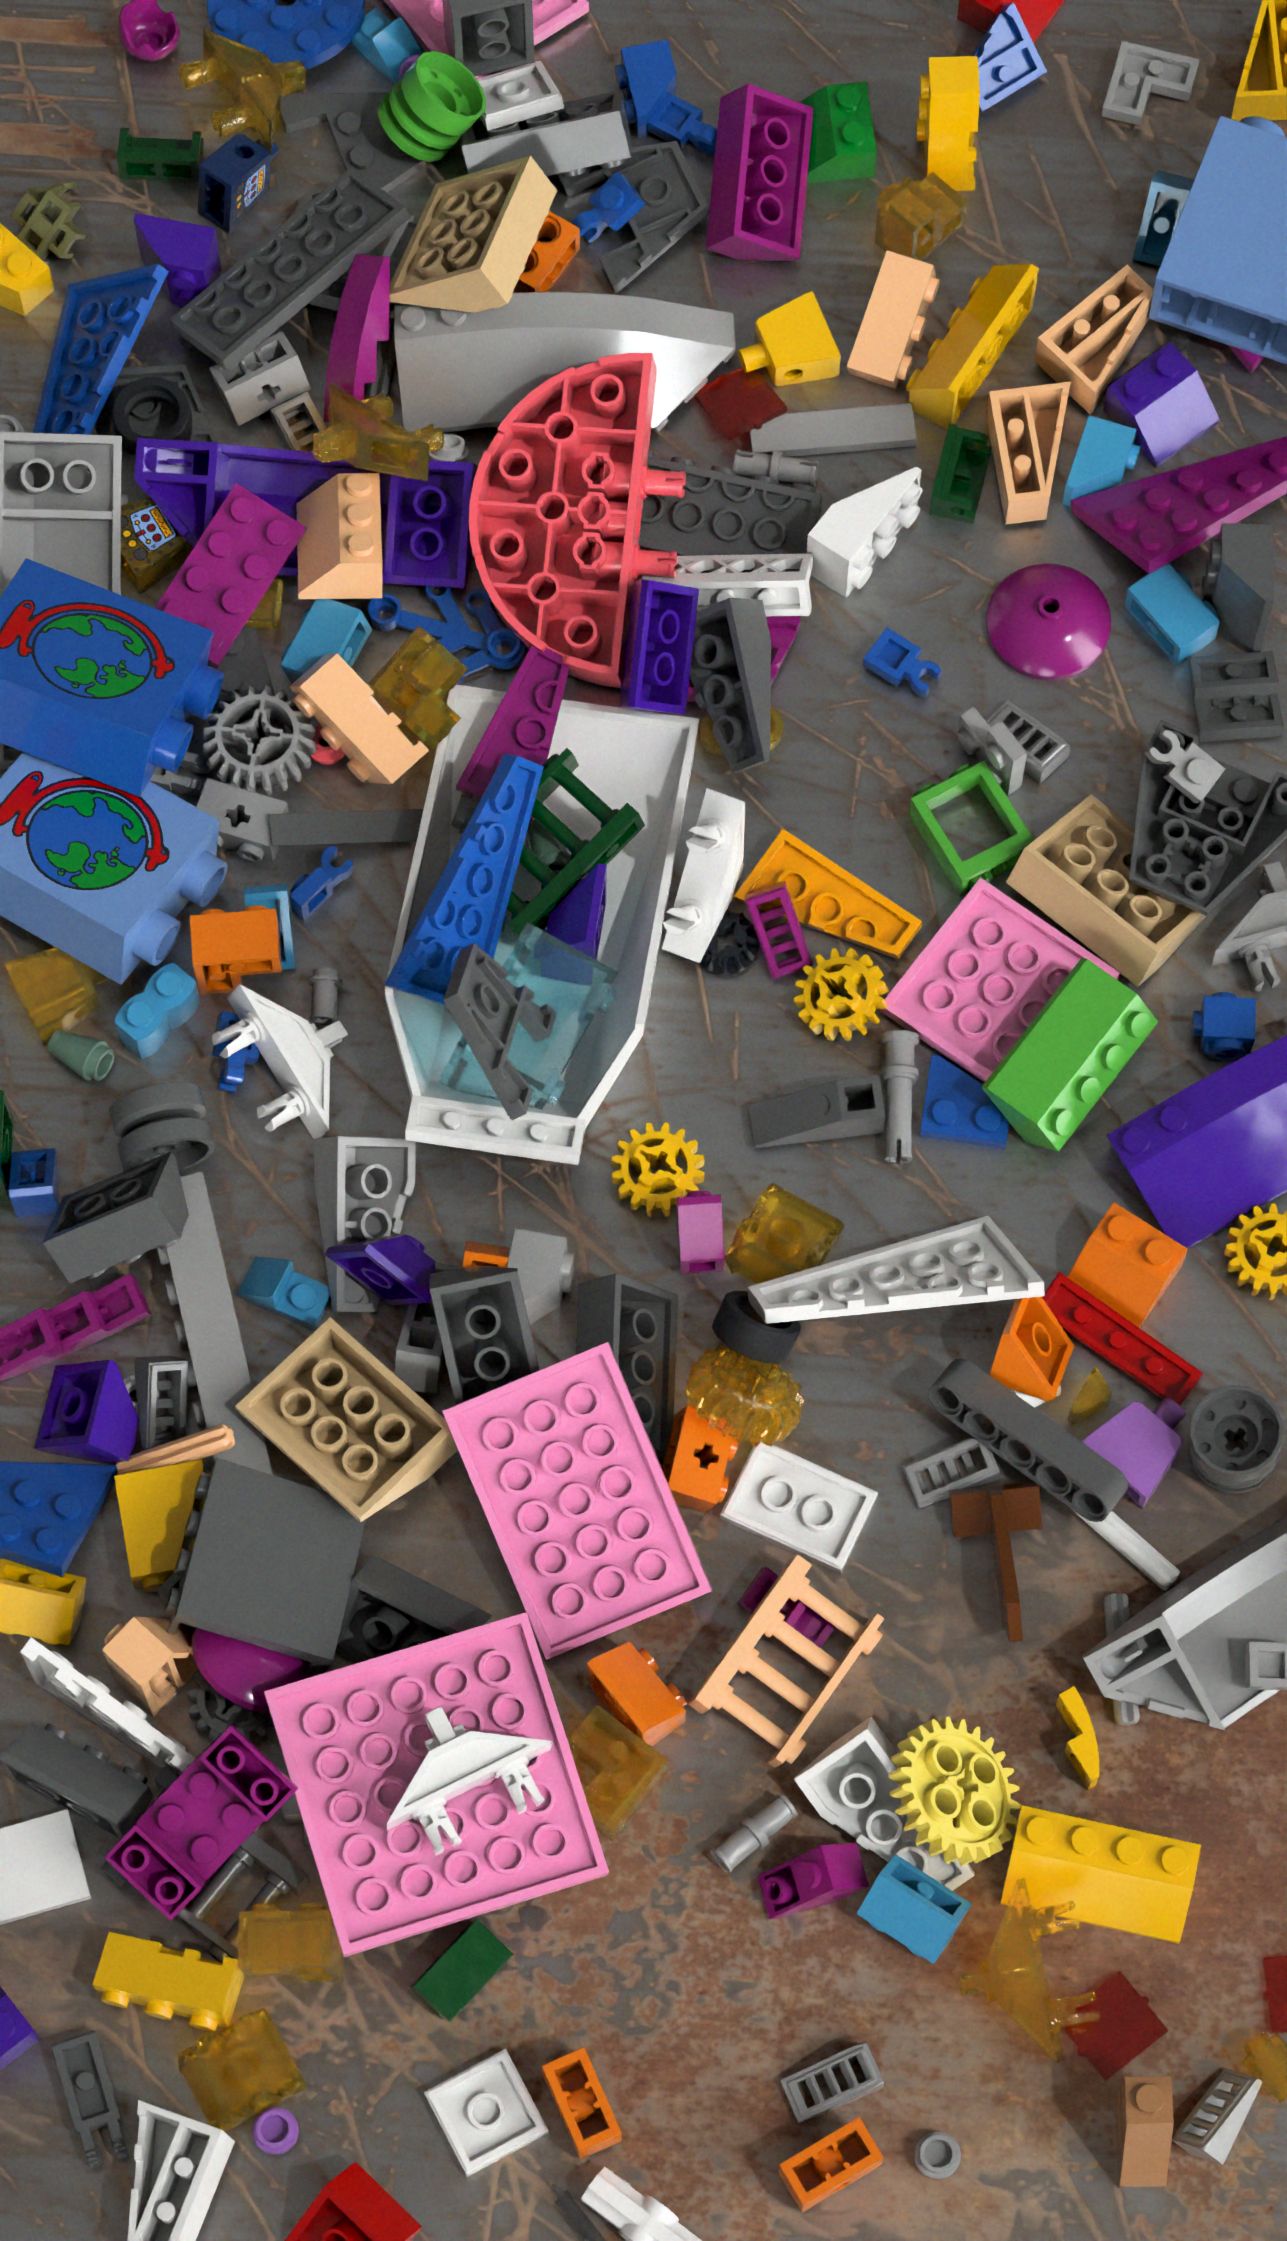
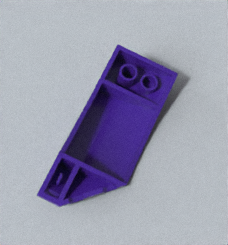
[134,438,478,589]
[1107,1035,1287,1249]

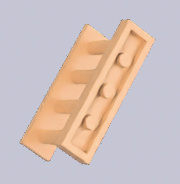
[688,1554,885,1768]

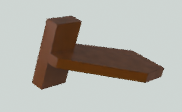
[949,1481,1043,1642]

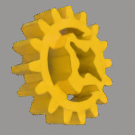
[794,948,889,1041]
[611,1122,705,1217]
[1224,1203,1287,1300]

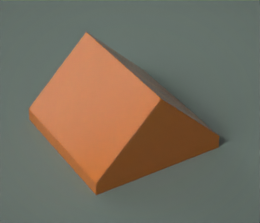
[989,1296,1074,1401]

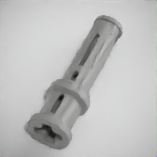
[880,1030,919,1164]

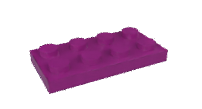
[155,483,307,669]

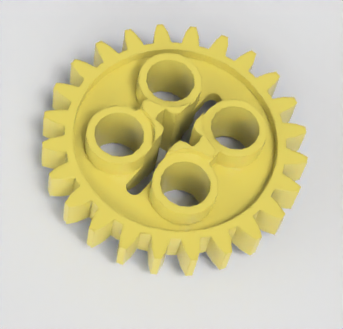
[888,1717,1021,1866]

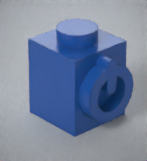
[1192,992,1256,1061]

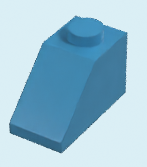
[1132,170,1195,266]
[1062,415,1140,507]

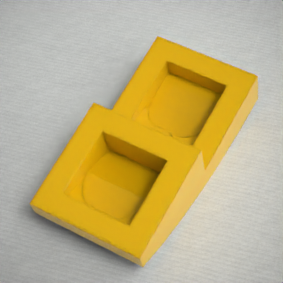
[1056,1686,1099,1790]

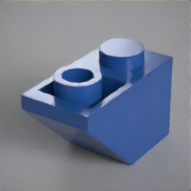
[615,40,676,138]

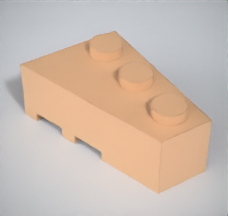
[986,381,1071,525]
[289,653,429,784]

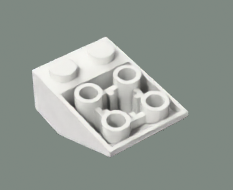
[807,467,923,598]

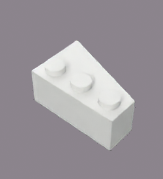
[127,2100,235,2241]

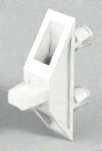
[662,788,745,963]
[212,984,348,1139]
[386,1706,553,1855]

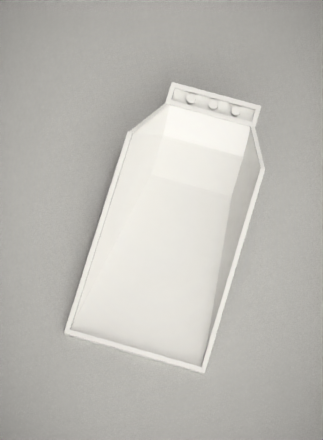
[385,684,699,1165]

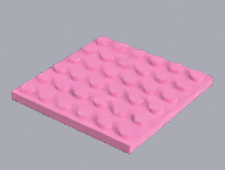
[264,1612,609,1957]

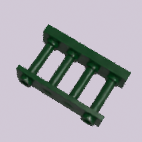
[507,748,645,948]

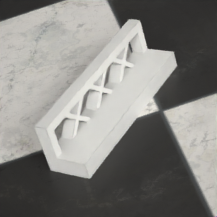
[642,553,813,617]

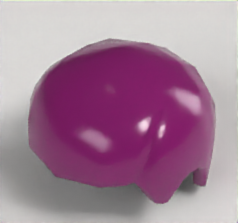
[118,0,180,62]

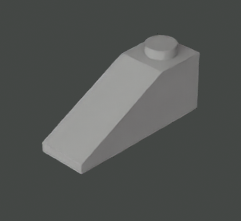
[394,1263,461,1395]

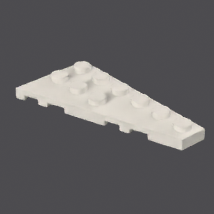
[748,1216,1045,1324]
[20,1637,261,1832]

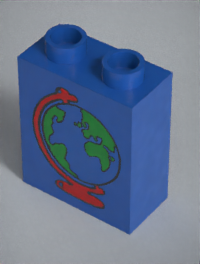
[0,558,224,797]

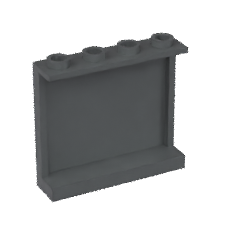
[164,1458,366,1676]

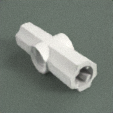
[581,2167,702,2241]

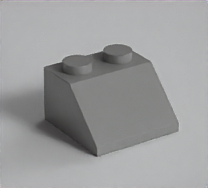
[507,1228,575,1325]

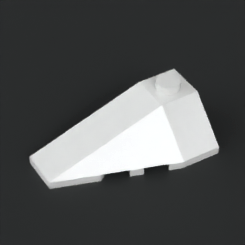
[794,1717,975,1891]

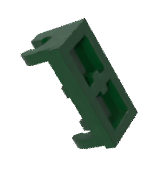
[117,128,204,182]
[929,423,992,524]
[409,1919,514,2022]

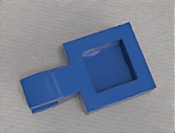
[647,93,717,157]
[571,171,646,243]
[289,845,354,922]
[212,1010,259,1093]

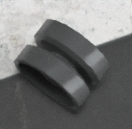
[109,1082,215,1171]

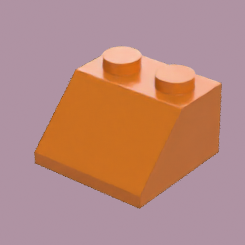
[1067,1202,1188,1328]
[587,1641,687,1753]

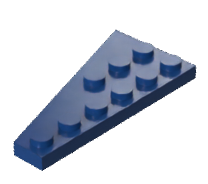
[33,264,169,435]
[384,754,544,1006]
[0,1461,118,1577]

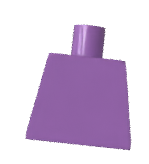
[1082,1398,1186,1509]

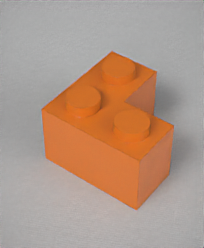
[190,905,282,995]

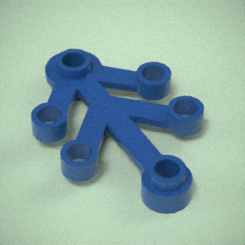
[368,586,525,690]

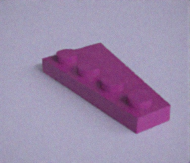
[456,645,570,823]

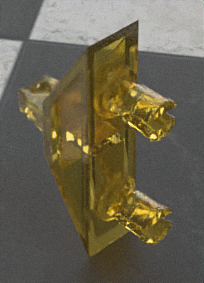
[178,28,306,154]
[313,381,444,482]
[957,1877,1100,2063]

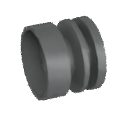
[1188,1385,1284,1494]

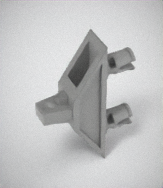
[1211,861,1287,991]

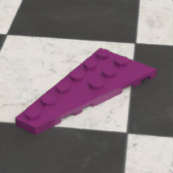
[1071,436,1287,574]

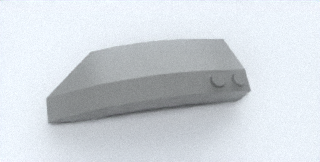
[394,292,736,437]
[0,432,122,769]
[1082,1516,1287,1731]

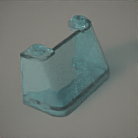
[439,922,618,1110]

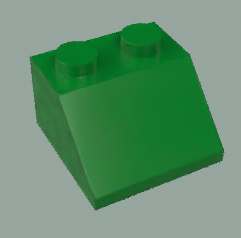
[799,82,877,183]

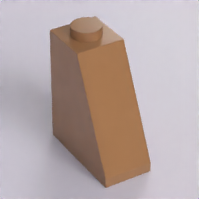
[1115,2076,1174,2188]

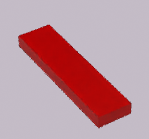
[1041,1272,1203,1406]

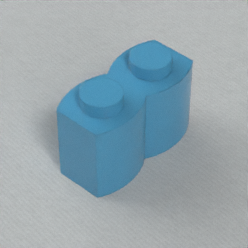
[114,962,200,1059]

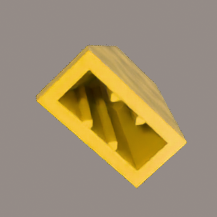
[114,1459,206,1592]

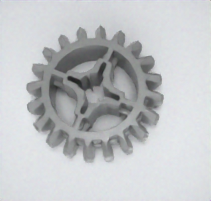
[202,684,316,797]

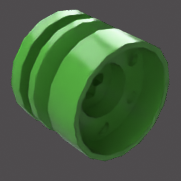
[378,51,486,162]

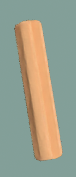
[116,1424,235,1475]

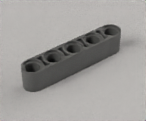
[928,1358,1128,1522]

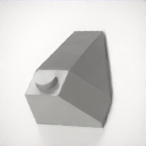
[314,1136,416,1312]

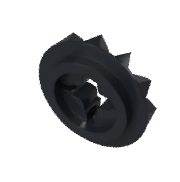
[699,909,759,975]

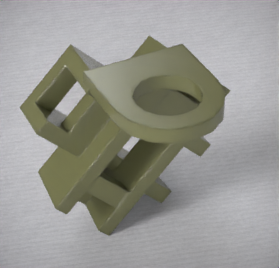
[10,182,87,261]

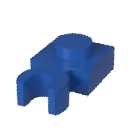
[863,627,941,697]

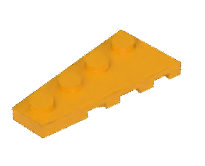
[734,829,923,959]

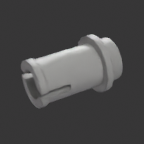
[308,968,343,1025]

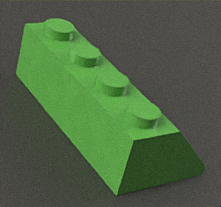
[981,958,1158,1152]

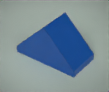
[9,1148,60,1217]

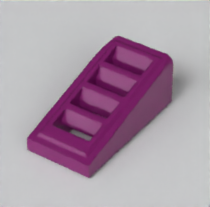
[745,881,814,979]

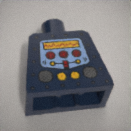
[198,134,279,234]

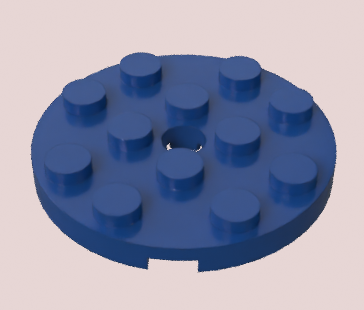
[207,0,365,73]

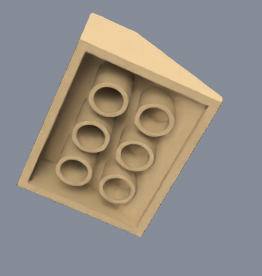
[389,155,557,313]
[1006,794,1206,987]
[235,1317,458,1522]

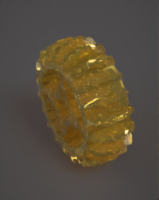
[685,1345,805,1447]

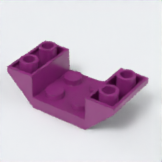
[104,1724,298,1921]

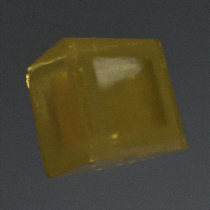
[245,578,284,629]
[1067,1367,1112,1425]

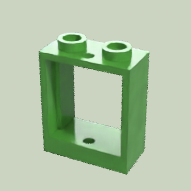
[909,761,1034,897]

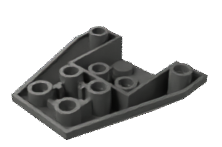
[1129,720,1287,916]

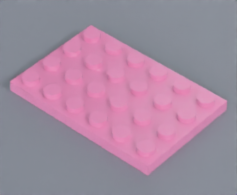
[442,1342,712,1660]

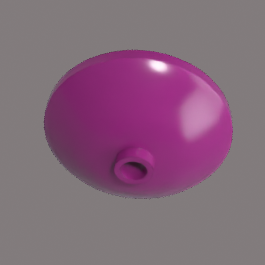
[986,563,1111,680]
[192,1627,313,1713]

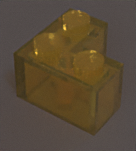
[875,172,968,261]
[367,626,468,750]
[569,1705,668,1841]
[238,1903,344,1983]

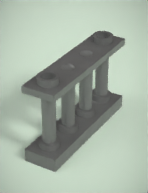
[97,1766,311,1970]

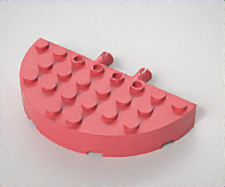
[469,353,686,688]

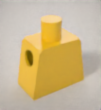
[738,291,841,386]

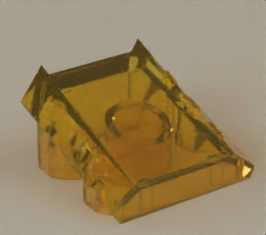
[724,1183,845,1284]
[177,2008,306,2132]

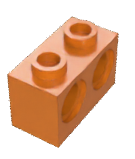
[513,211,580,293]

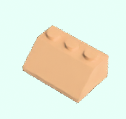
[297,473,382,599]

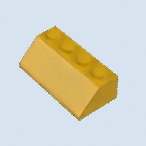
[906,264,1039,430]
[1000,1805,1201,1944]

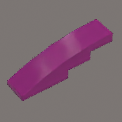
[323,254,390,426]
[0,1273,152,1382]

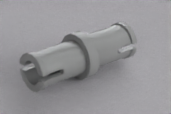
[733,449,819,487]
[710,1793,798,1873]

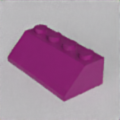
[706,83,814,261]

